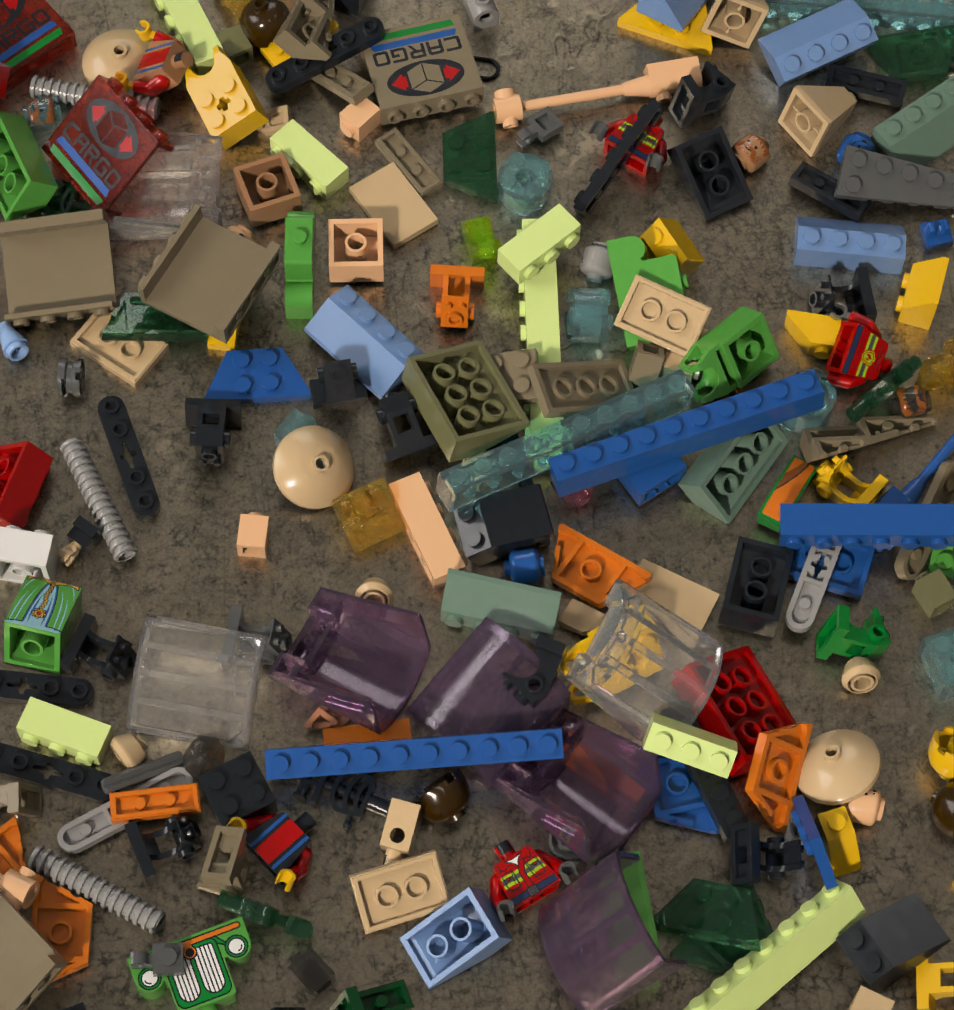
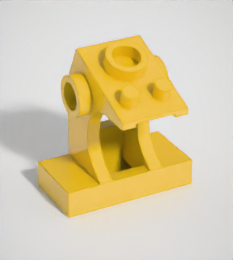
[812,455,889,504]
[916,955,954,1010]

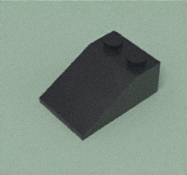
[667,126,754,221]
[452,483,555,567]
[717,536,794,638]
[835,893,951,994]

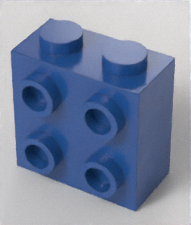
[618,457,687,507]

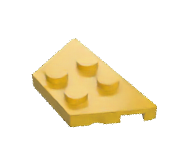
[617,3,713,57]

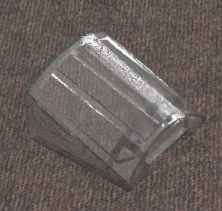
[103,124,222,242]
[565,579,724,741]
[126,614,268,752]

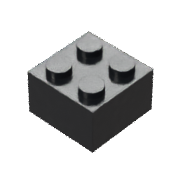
[197,751,278,826]

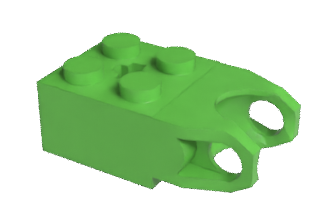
[679,306,780,404]

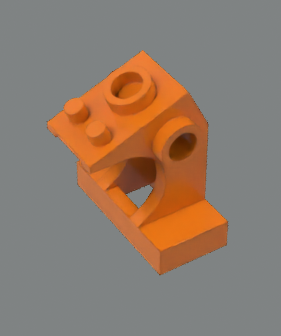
[430,264,485,328]

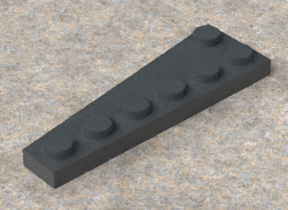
[834,145,954,209]

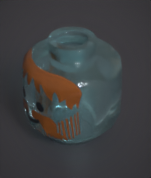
[23,97,62,133]

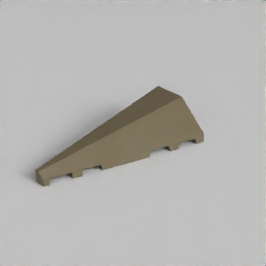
[273,0,333,61]
[799,414,939,463]

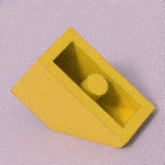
[784,309,842,359]
[814,806,862,878]

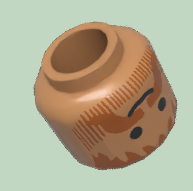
[731,133,770,173]

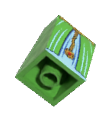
[4,575,82,675]

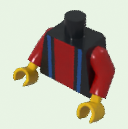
[226,811,317,892]

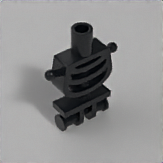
[292,772,391,830]

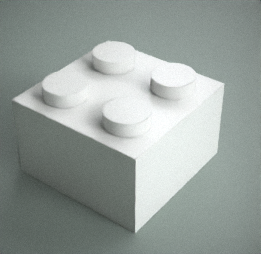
[0,525,60,584]

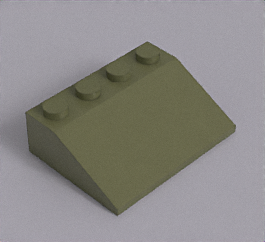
[401,340,530,463]

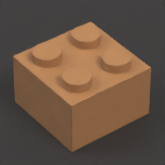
[233,152,302,228]

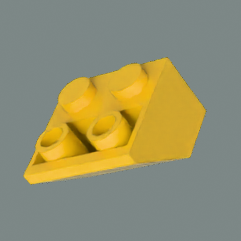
[639,218,705,277]

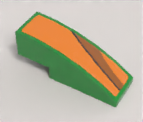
[756,455,818,533]

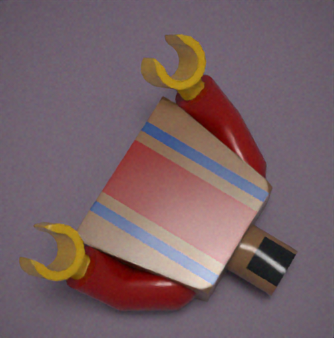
[113,20,193,97]

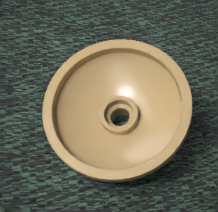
[82,29,153,95]
[273,425,355,509]
[798,729,882,805]

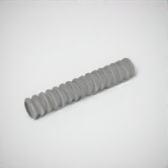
[30,75,161,121]
[60,437,138,562]
[28,845,166,935]

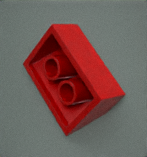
[0,441,53,529]

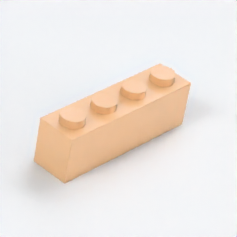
[388,472,468,590]

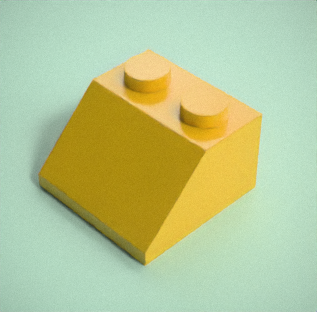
[895,257,949,330]

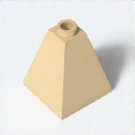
[701,0,769,49]
[777,85,857,158]

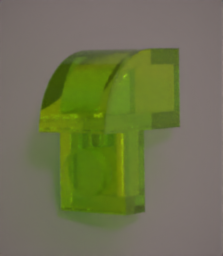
[459,215,502,264]

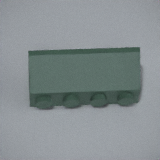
[871,75,954,166]
[678,424,789,524]
[440,568,562,644]

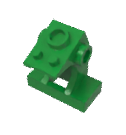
[816,604,892,660]

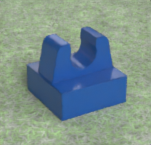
[919,219,954,251]

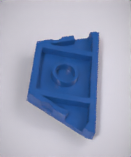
[204,347,311,404]
[640,754,719,835]

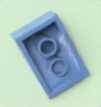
[400,887,513,989]

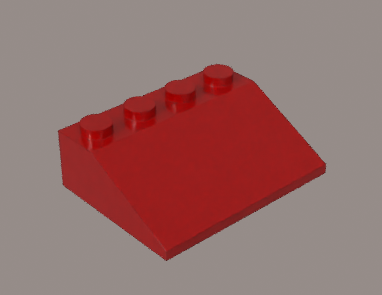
[670,645,797,779]

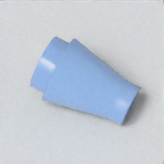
[0,321,29,361]

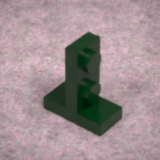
[329,979,414,1010]

